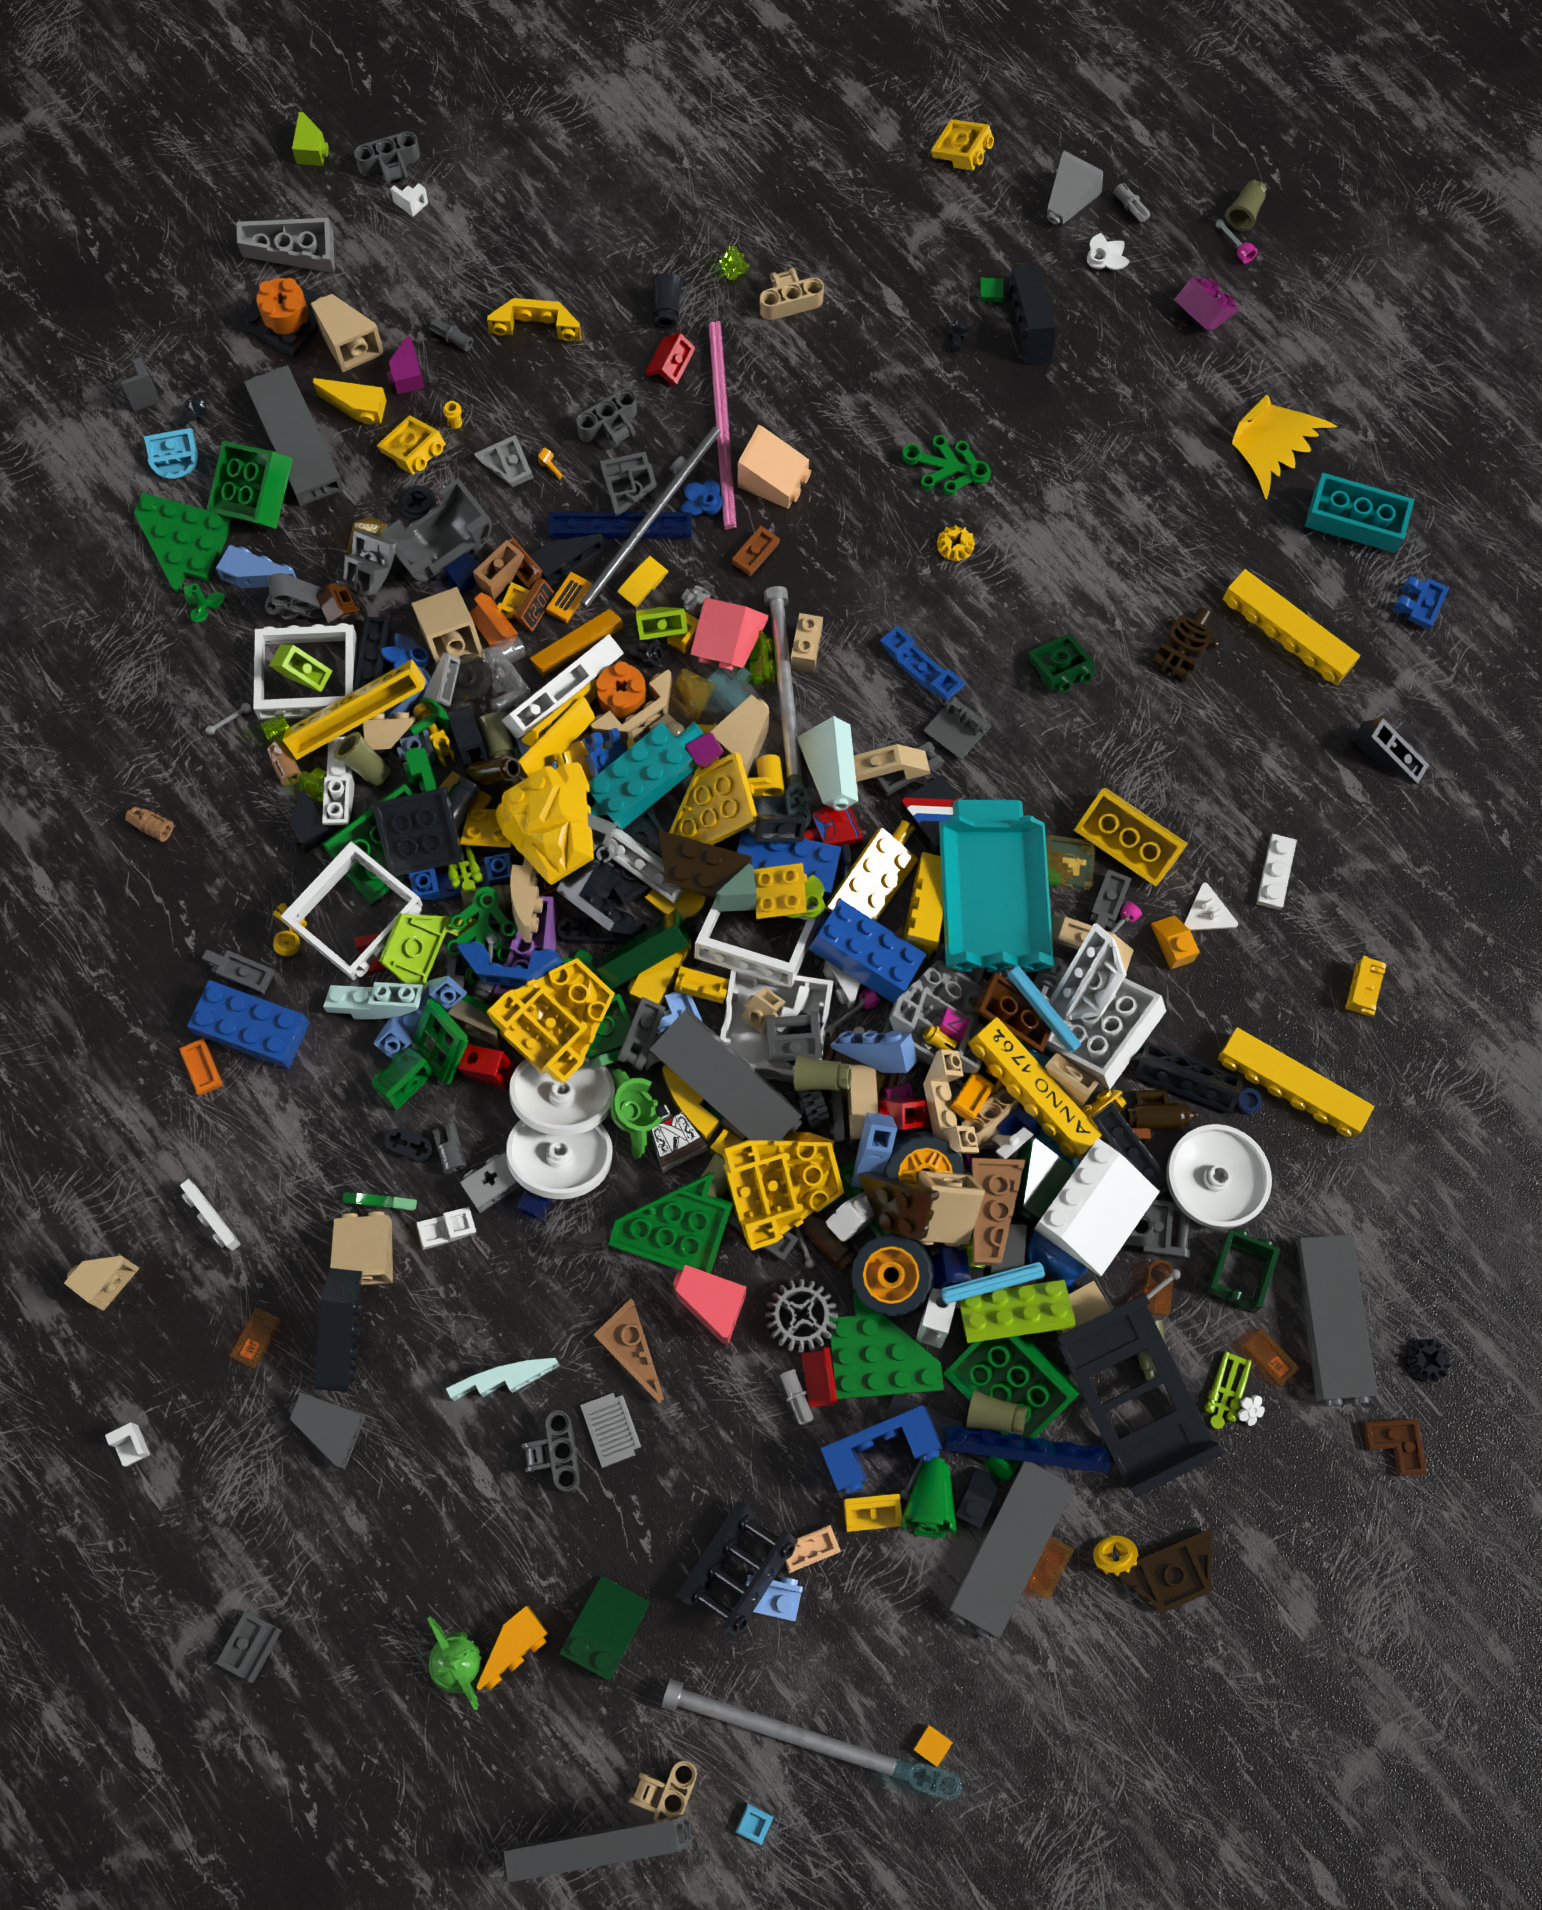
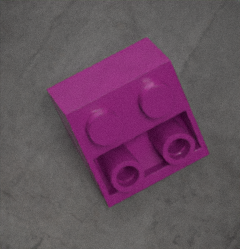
[1174,277,1239,330]

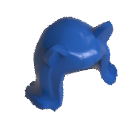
[1026,1230,1089,1292]

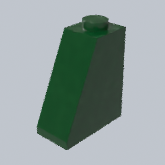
[1014,1138,1074,1223]

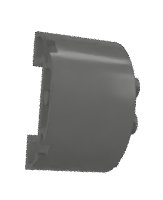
[380,478,492,582]

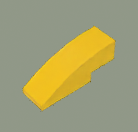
[662,1065,719,1142]

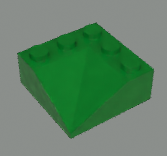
[206,440,293,529]

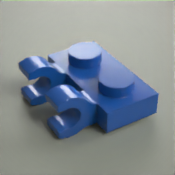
[1393,576,1449,630]
[582,728,627,779]

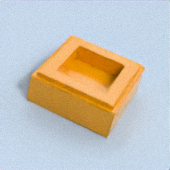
[913,1725,953,1767]

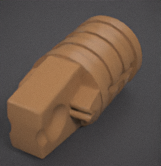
[267,740,303,786]
[125,807,174,842]

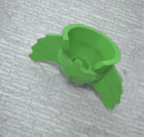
[610,1069,663,1159]
[427,1616,484,1710]

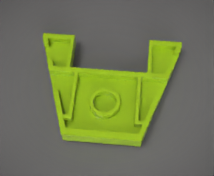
[379,913,478,1007]

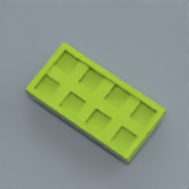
[958,1280,1076,1343]

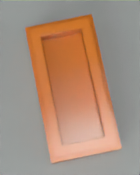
[179,1038,224,1096]

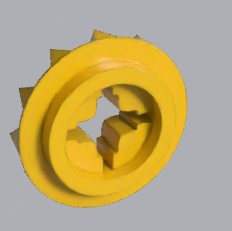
[937,525,975,561]
[1093,1536,1138,1576]

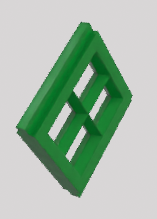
[411,998,469,1085]

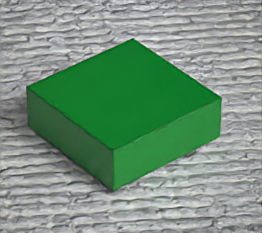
[980,278,1004,303]

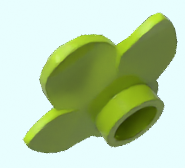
[787,875,825,919]

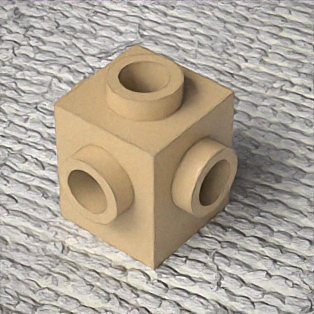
[741,987,785,1033]

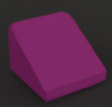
[686,732,724,768]

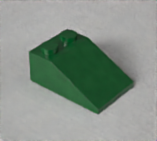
[560,1576,651,1681]

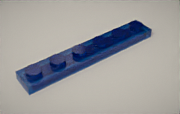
[549,512,692,538]
[944,1426,1110,1473]

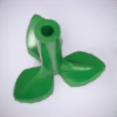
[184,583,225,623]
[409,698,450,736]

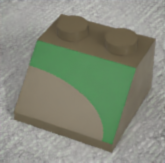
[448,995,505,1049]

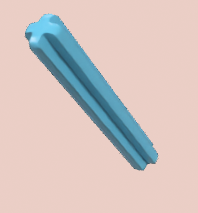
[1007,966,1081,1053]
[941,1262,1045,1304]

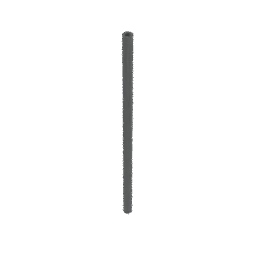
[580,427,721,608]

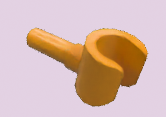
[538,448,563,480]

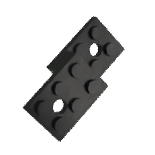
[556,850,641,935]

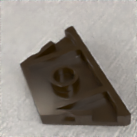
[659,830,753,899]
[859,1172,939,1241]
[1118,1528,1213,1614]

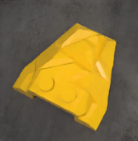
[495,762,594,885]
[487,958,615,1084]
[723,1140,844,1250]

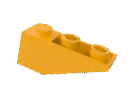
[476,1606,549,1691]

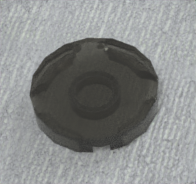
[452,654,492,703]

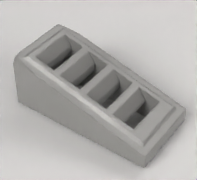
[423,653,461,707]

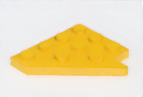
[669,752,757,845]

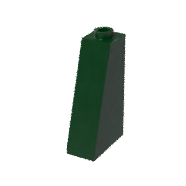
[596,908,691,990]

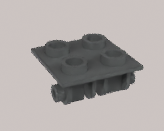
[923,697,992,760]

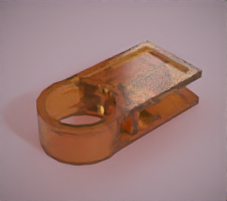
[1144,1260,1174,1317]

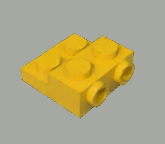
[931,119,994,171]
[377,415,446,475]

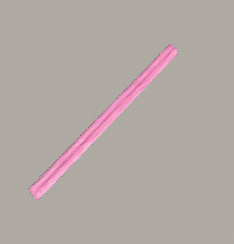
[709,321,737,530]

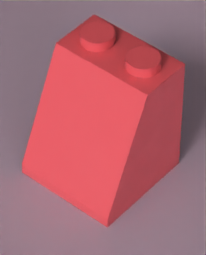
[690,597,768,670]
[673,1265,746,1346]

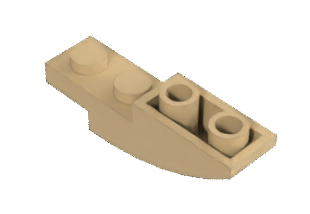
[510,857,543,943]

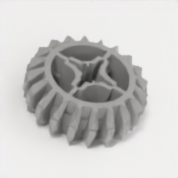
[765,1279,838,1353]

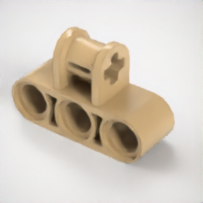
[760,267,824,320]
[847,1065,878,1139]
[955,1088,1019,1150]
[629,1760,697,1819]

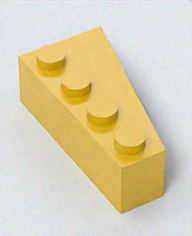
[902,852,944,959]

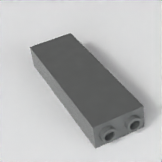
[244,365,344,506]
[649,1008,803,1141]
[1294,1235,1378,1406]
[948,1459,1075,1641]
[504,1813,694,1883]

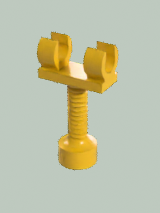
[413,703,456,767]

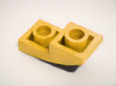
[617,556,669,607]

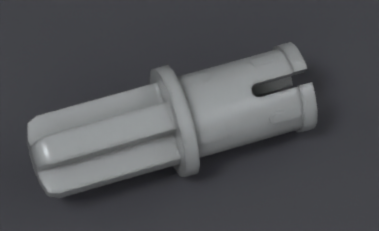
[1114,183,1150,222]
[779,1369,813,1425]

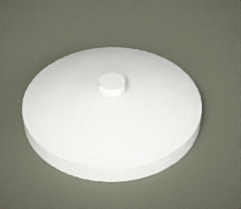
[509,1053,615,1136]
[506,1120,612,1199]
[1166,1124,1272,1229]

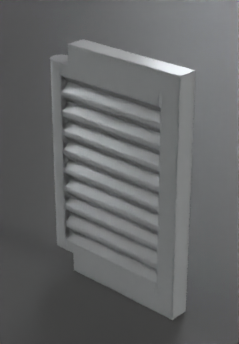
[580,1393,641,1468]

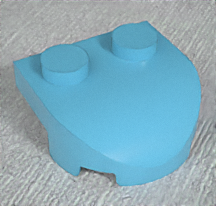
[144,428,198,479]

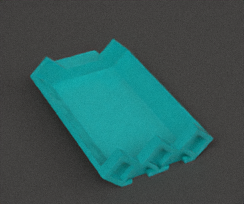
[939,800,1054,972]

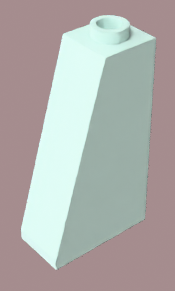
[797,716,858,811]

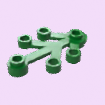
[902,435,991,497]
[446,886,516,985]

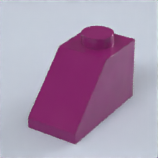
[387,336,424,394]

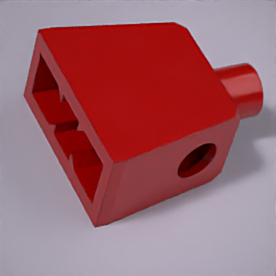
[458,1045,515,1090]

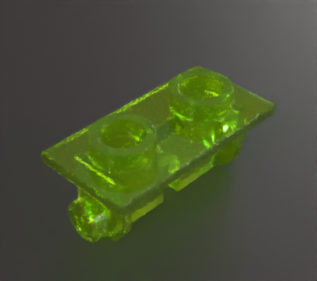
[749,631,776,684]

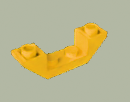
[487,298,581,341]

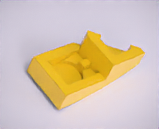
[498,582,530,620]

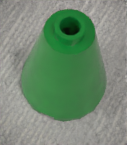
[901,1457,956,1539]

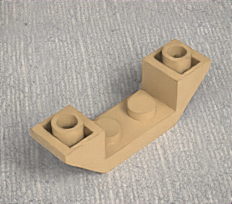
[590,670,672,742]
[854,744,931,793]
[1051,917,1134,972]
[923,1049,979,1154]

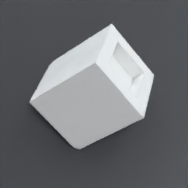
[390,184,428,217]
[105,1422,150,1467]

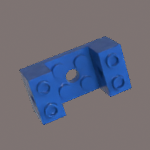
[821,1405,943,1494]

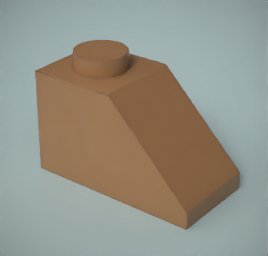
[473,540,525,600]

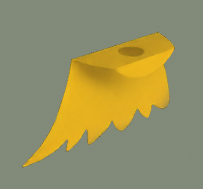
[1232,395,1337,500]

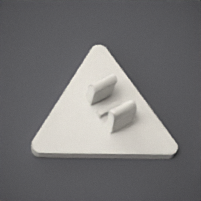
[1184,883,1238,931]

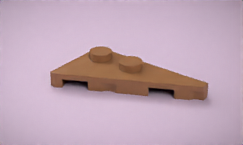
[594,1299,664,1404]

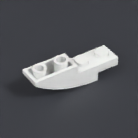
[322,737,355,825]

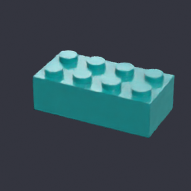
[1304,473,1415,553]

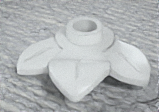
[1087,233,1129,270]

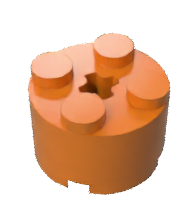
[256,278,309,334]
[596,662,646,719]

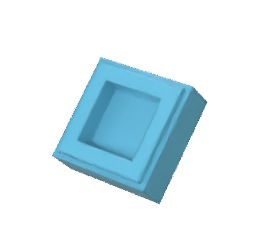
[735,1804,773,1845]

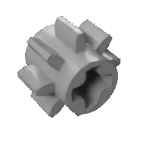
[681,586,711,616]

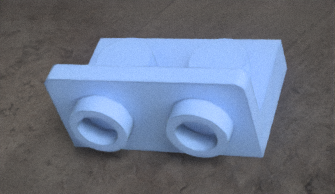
[746,1571,803,1622]

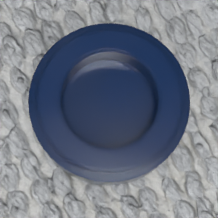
[1235,1088,1263,1115]

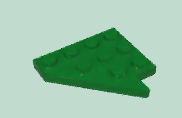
[134,493,234,594]
[608,1172,733,1274]
[829,1293,944,1400]

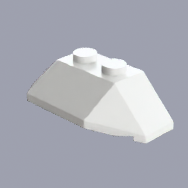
[1049,923,1127,1021]

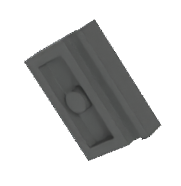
[216,1611,282,1683]

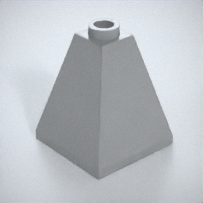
[1047,151,1103,225]

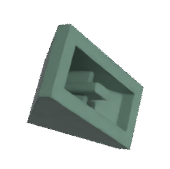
[715,864,757,912]

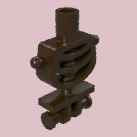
[1151,607,1219,681]

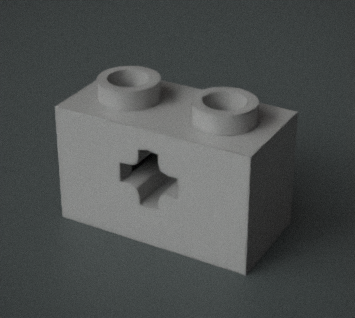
[460,1153,521,1213]

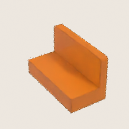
[469,592,518,651]

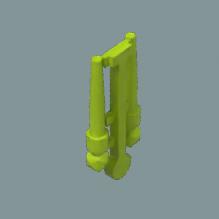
[447,837,483,893]
[1204,1351,1252,1429]

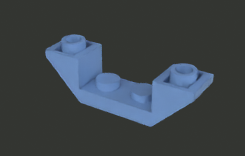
[374,976,467,1059]

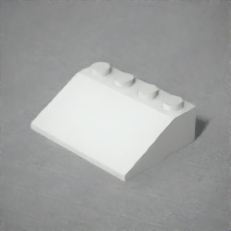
[1045,978,1166,1089]
[1034,1138,1159,1277]

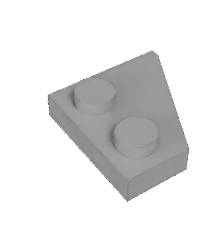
[474,435,534,487]

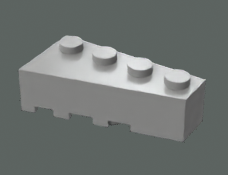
[237,218,335,273]

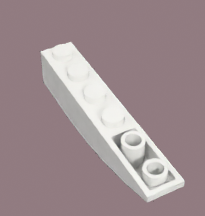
[502,634,624,739]

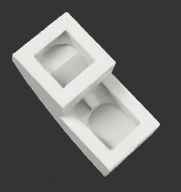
[776,985,810,1035]
[416,1207,476,1250]

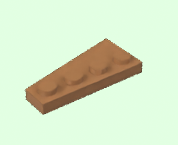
[971,1158,1025,1266]

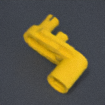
[747,755,785,796]

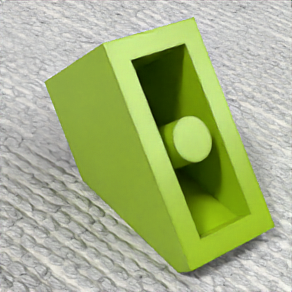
[292,112,329,166]
[636,607,688,640]
[269,644,332,692]

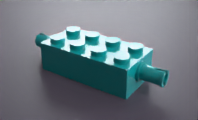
[588,722,704,830]

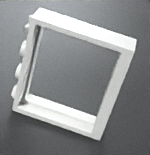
[253,623,357,720]
[281,842,423,980]
[694,899,820,988]

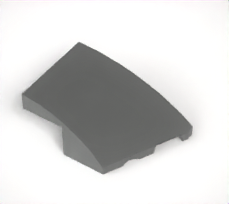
[600,451,656,516]
[336,530,396,599]

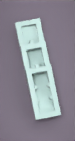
[446,1358,560,1401]

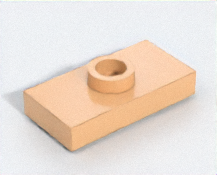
[785,1525,841,1573]

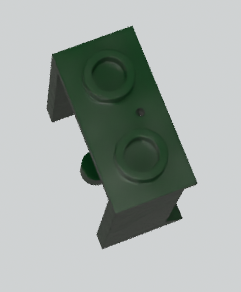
[1204,1229,1280,1313]

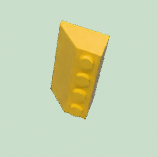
[1074,788,1188,887]

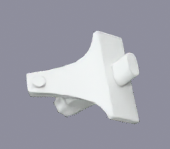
[991,1127,1033,1160]

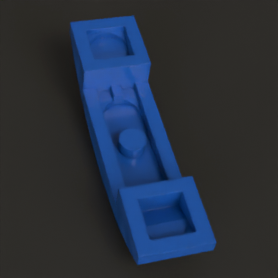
[880,625,965,700]

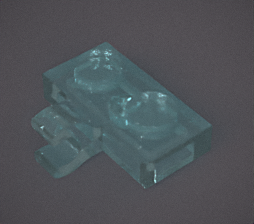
[701,667,751,713]

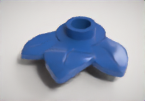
[679,479,723,516]
[380,633,429,669]

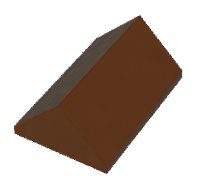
[973,973,1051,1054]

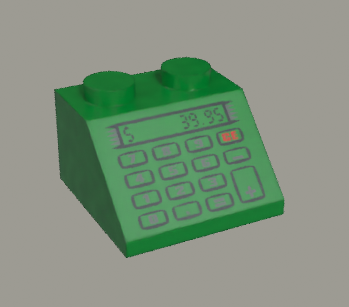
[371,1048,434,1111]

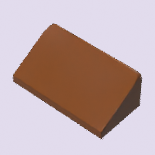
[509,538,543,589]

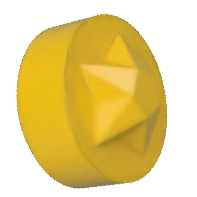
[273,931,300,956]

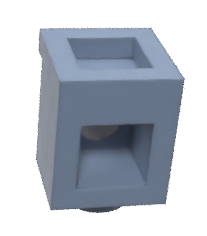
[397,730,437,763]

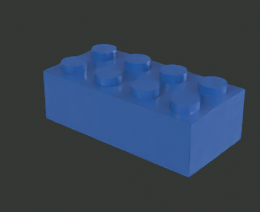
[737,830,841,902]
[808,899,926,1004]
[187,980,310,1069]

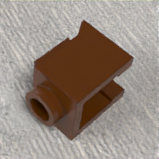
[316,583,360,623]

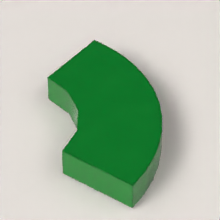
[342,1192,417,1210]

